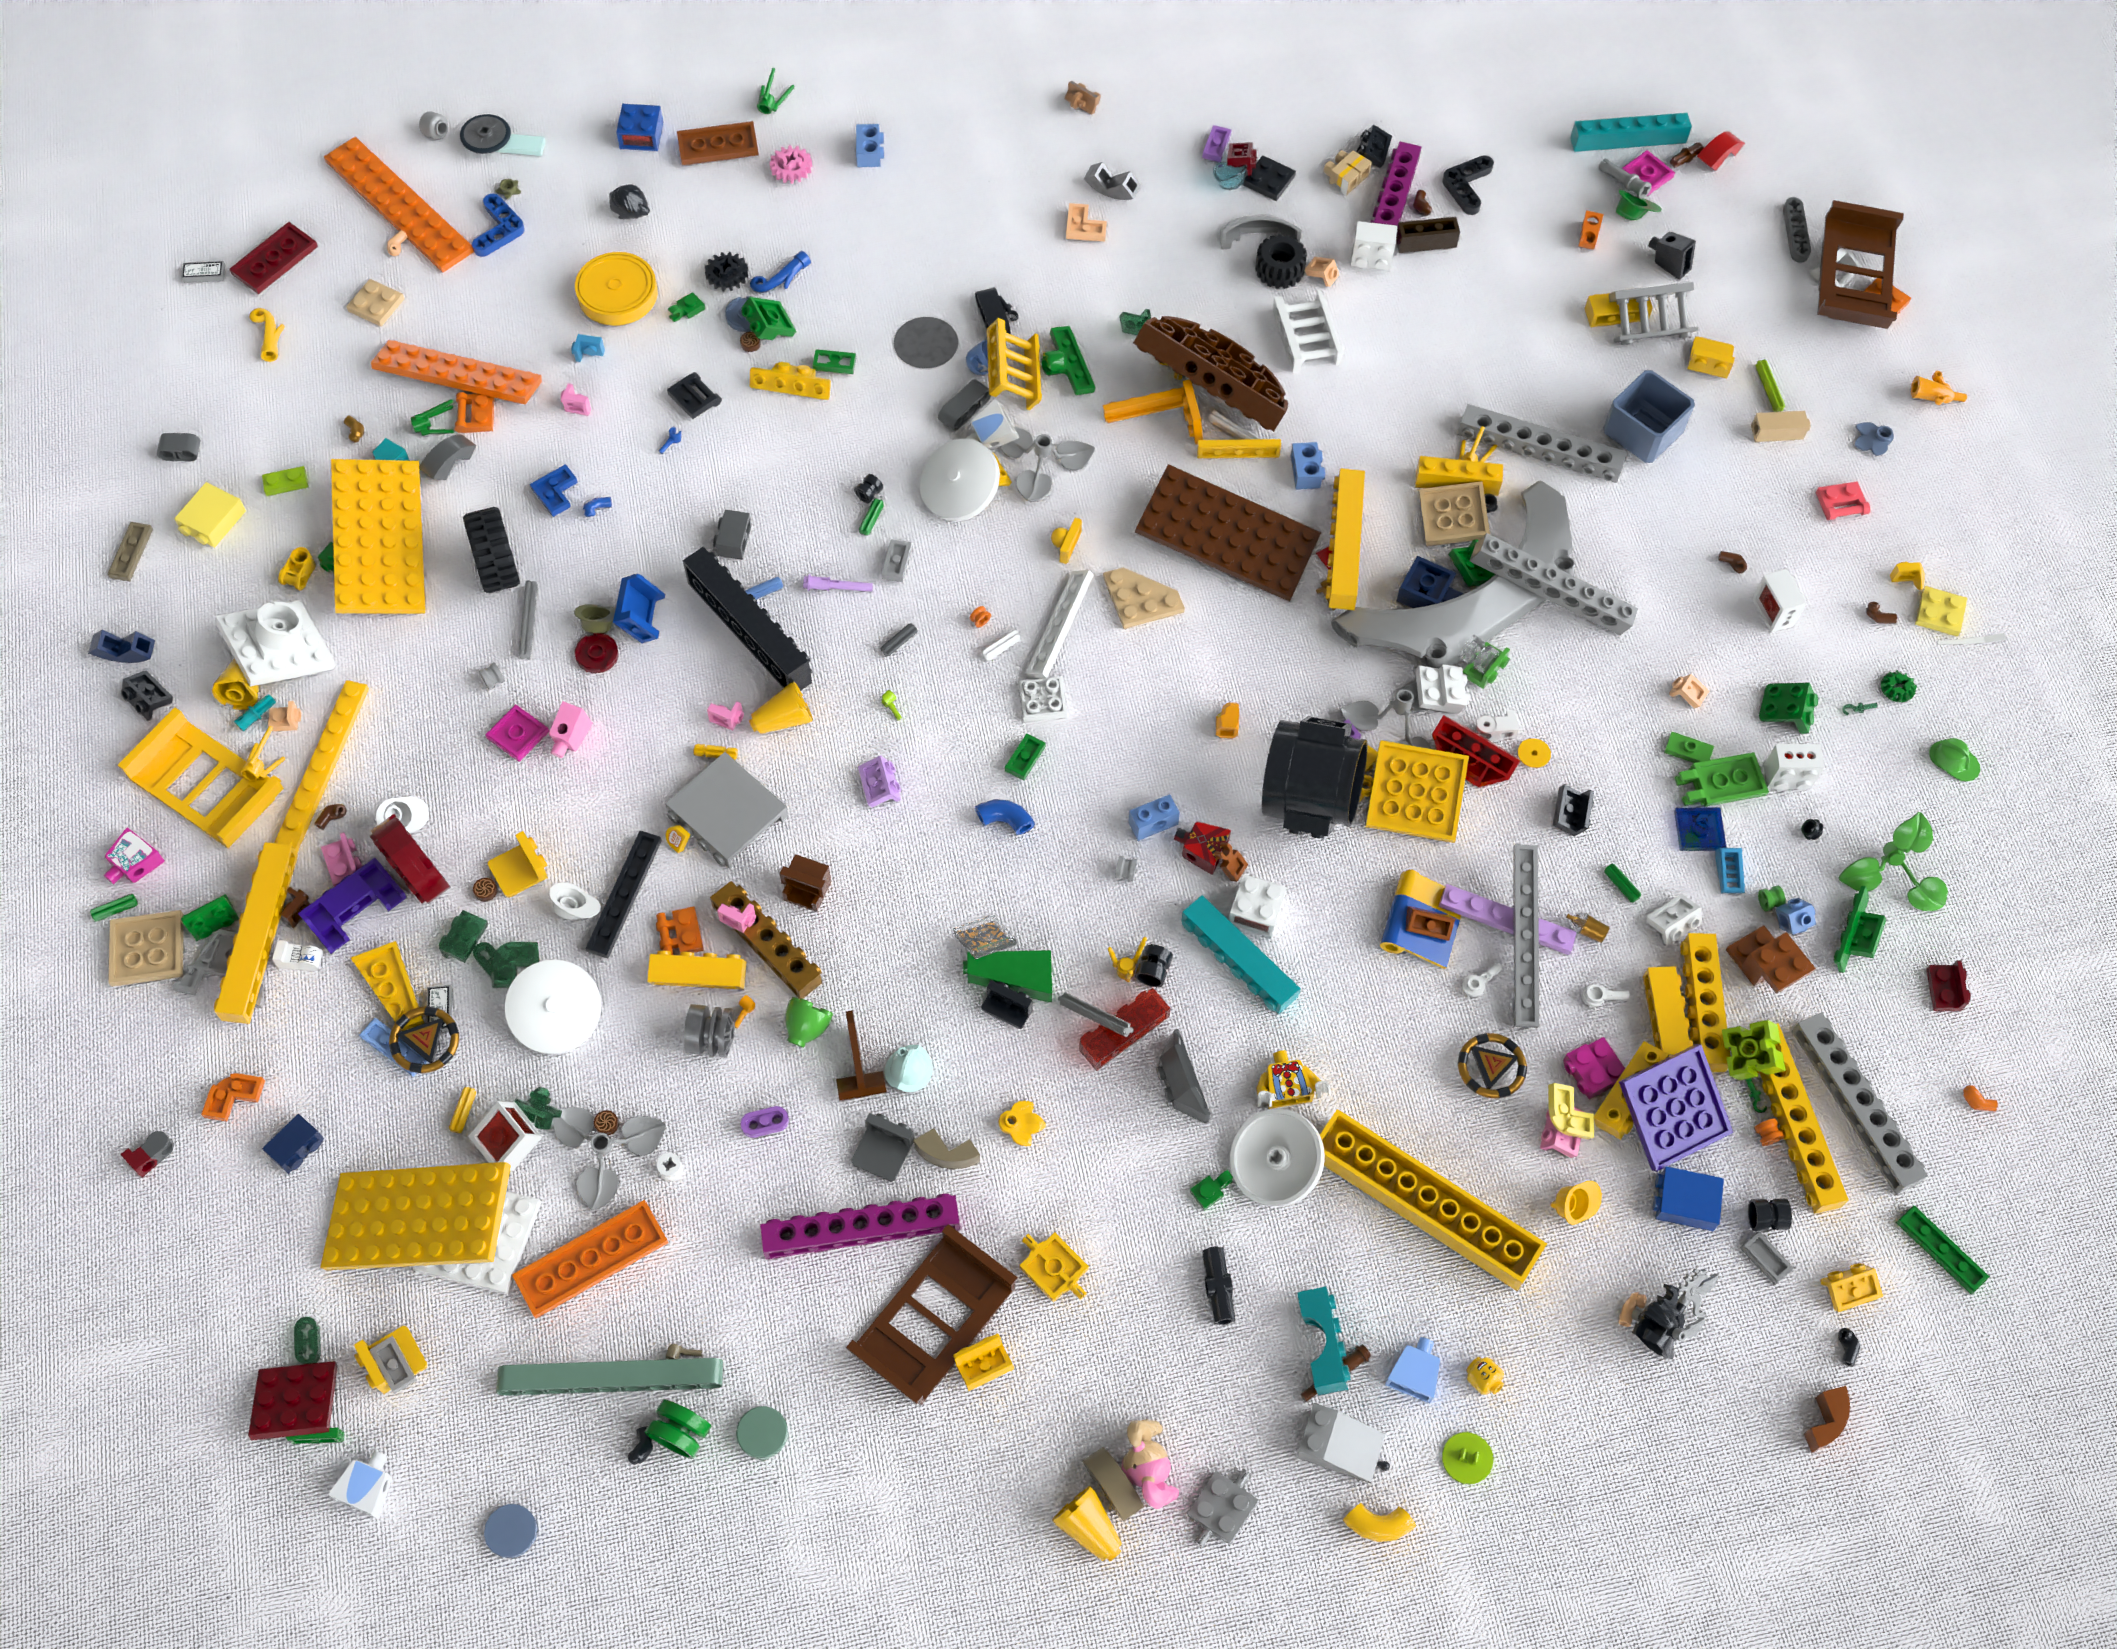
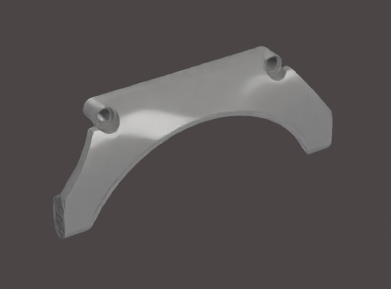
[1331,480,1574,669]

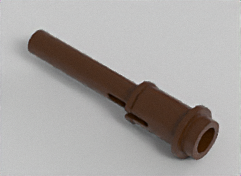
[1300,1344,1371,1402]

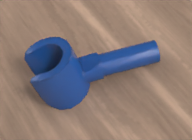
[658,427,682,454]

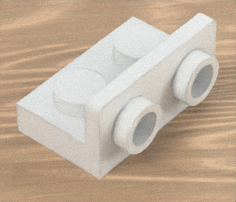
[1646,894,1702,946]

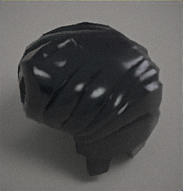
[609,184,650,219]

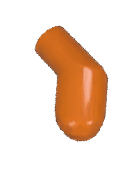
[1963,1085,1998,1112]

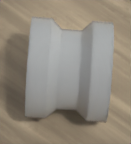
[478,662,505,690]
[1115,856,1138,882]

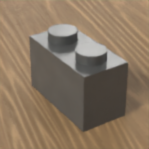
[713,509,752,560]

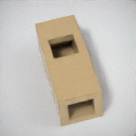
[1751,411,1810,442]

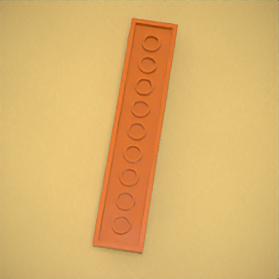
[324,137,474,272]

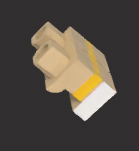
[1324,150,1372,196]

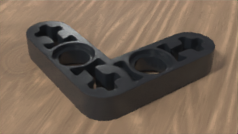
[1442,155,1494,215]

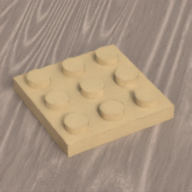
[1419,481,1490,546]
[109,910,184,987]

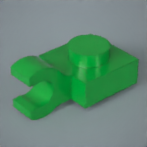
[668,292,705,322]
[1190,1170,1233,1211]

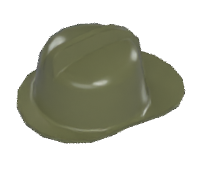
[574,604,616,633]

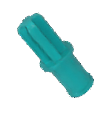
[234,694,276,732]

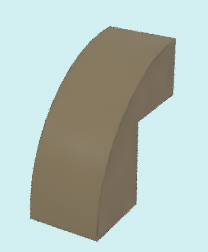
[913,1128,980,1169]
[1082,1447,1145,1521]

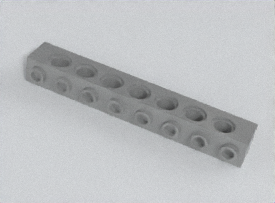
[1457,404,1627,483]
[1470,533,1638,636]
[1791,1012,1928,1195]

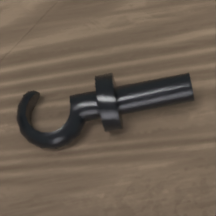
[999,295,1019,321]

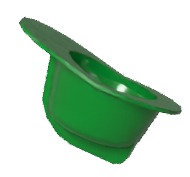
[1616,190,1662,220]

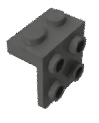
[851,1113,914,1182]

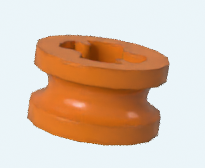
[970,606,991,627]

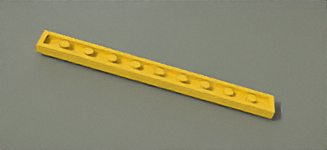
[274,680,369,853]

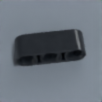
[975,287,1011,334]

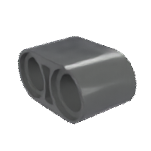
[157,433,201,461]

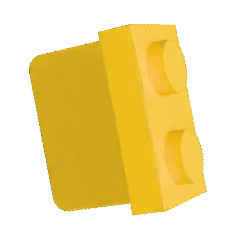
[1687,337,1735,379]
[488,831,548,898]
[354,1326,428,1394]

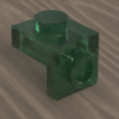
[1119,309,1151,335]

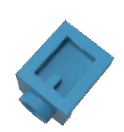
[571,334,605,362]

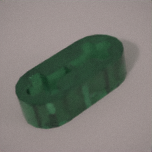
[473,942,509,982]
[294,1317,321,1365]

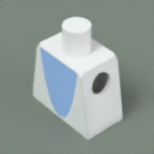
[966,399,1020,450]
[328,1450,392,1519]

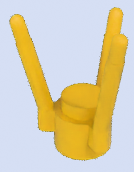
[1458,426,1498,462]
[241,726,285,782]
[1108,937,1147,982]

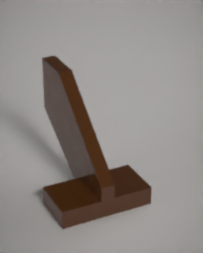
[836,1010,887,1101]

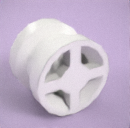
[657,1153,683,1182]

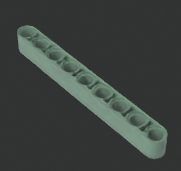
[496,1358,723,1396]

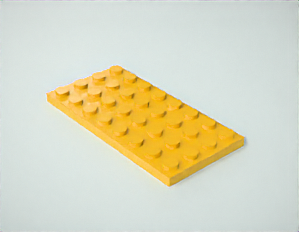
[331,459,425,614]
[320,1162,511,1270]

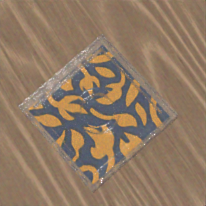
[953,914,1016,959]

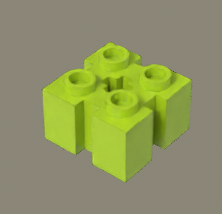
[1722,1020,1786,1080]

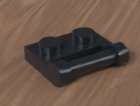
[667,372,722,419]

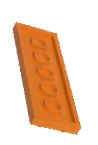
[512,1200,669,1319]

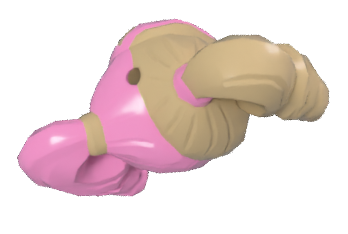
[1121,1419,1179,1509]

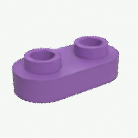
[740,1106,789,1138]

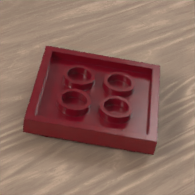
[248,1361,338,1441]

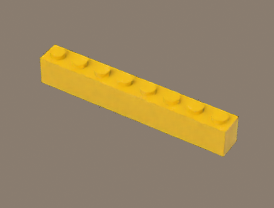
[1325,468,1365,610]
[214,842,298,1024]

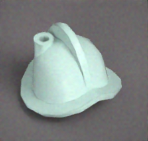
[884,1045,933,1092]

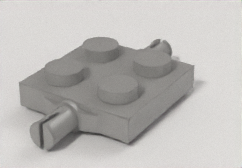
[1187,1469,1259,1548]

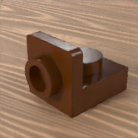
[280,887,310,928]

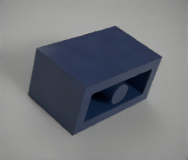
[262,1114,324,1174]

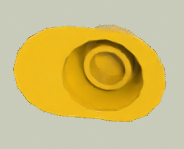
[1550,1180,1602,1225]

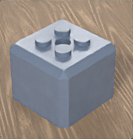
[1603,370,1695,463]

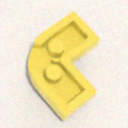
[1548,1083,1594,1139]

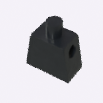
[1648,232,1696,280]

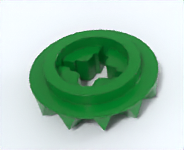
[1881,670,1917,702]

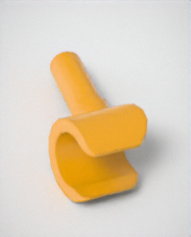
[735,995,755,1029]

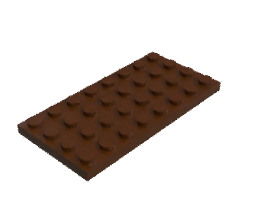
[1135,464,1322,602]

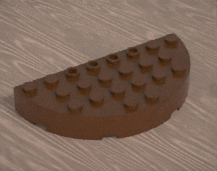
[1133,316,1288,432]

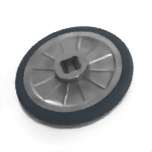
[460,114,511,154]

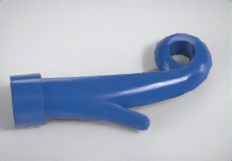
[750,250,811,292]

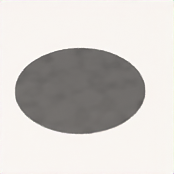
[894,317,958,368]

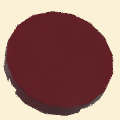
[574,633,619,674]

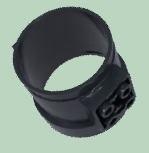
[1262,716,1368,839]

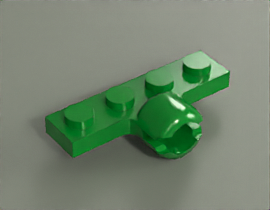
[1041,326,1096,395]

